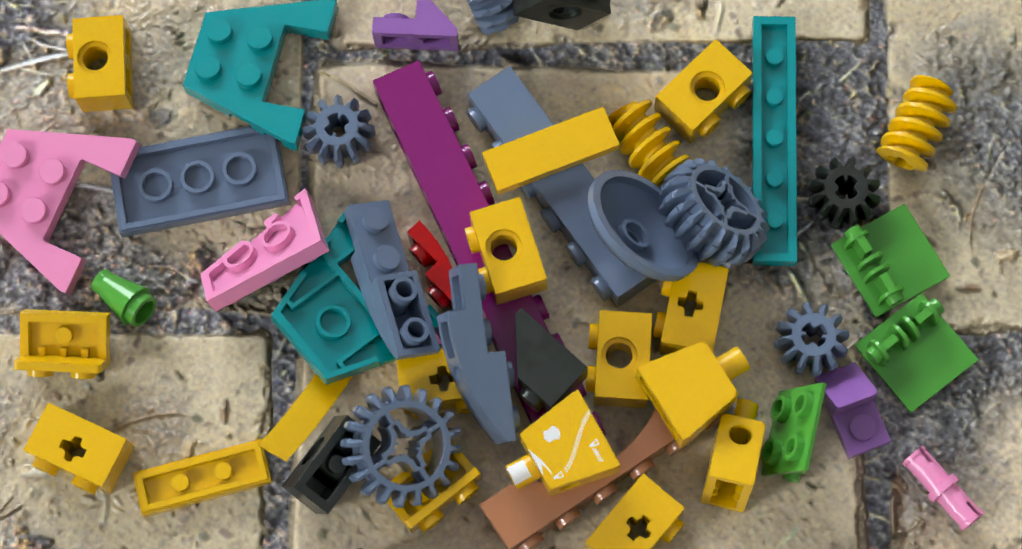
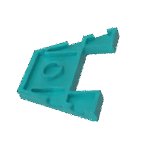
[183,0,338,151]
[271,212,442,385]

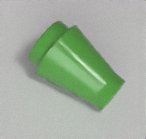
[91,269,157,327]

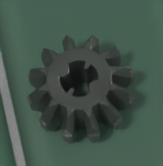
[807,156,881,230]

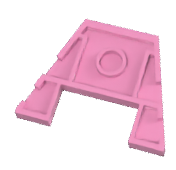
[0,129,141,296]

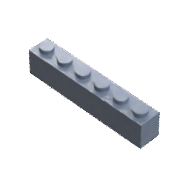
[466,66,657,308]

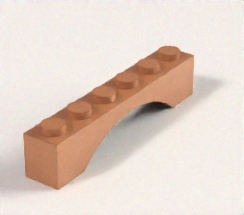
[480,407,730,549]

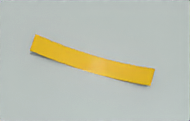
[257,374,353,462]

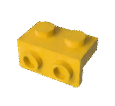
[14,309,110,379]
[387,438,482,534]

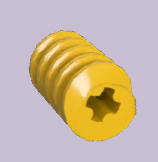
[875,75,958,172]
[608,99,690,187]

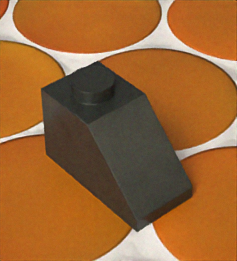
[515,308,588,412]

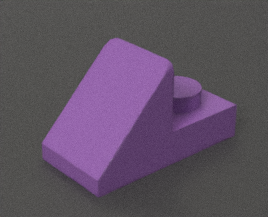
[372,0,459,51]
[814,362,891,460]

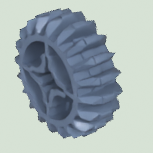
[657,157,770,269]
[340,385,463,508]

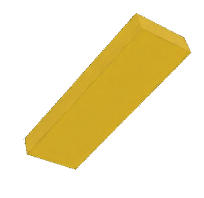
[482,107,620,195]
[132,439,273,517]

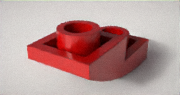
[407,220,453,310]

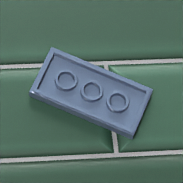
[110,126,290,238]

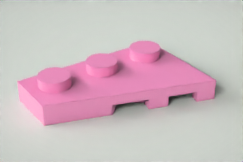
[200,188,329,312]

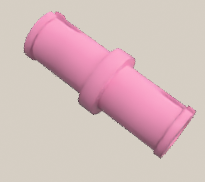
[902,445,985,532]

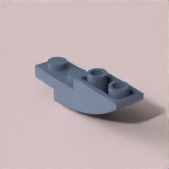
[344,200,440,360]
[437,263,520,444]

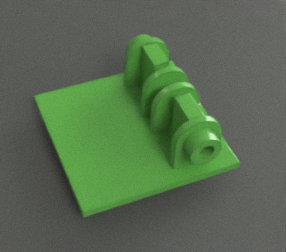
[830,203,950,318]
[854,293,978,414]
[761,382,826,483]

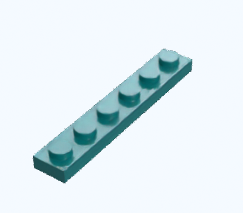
[752,16,797,266]

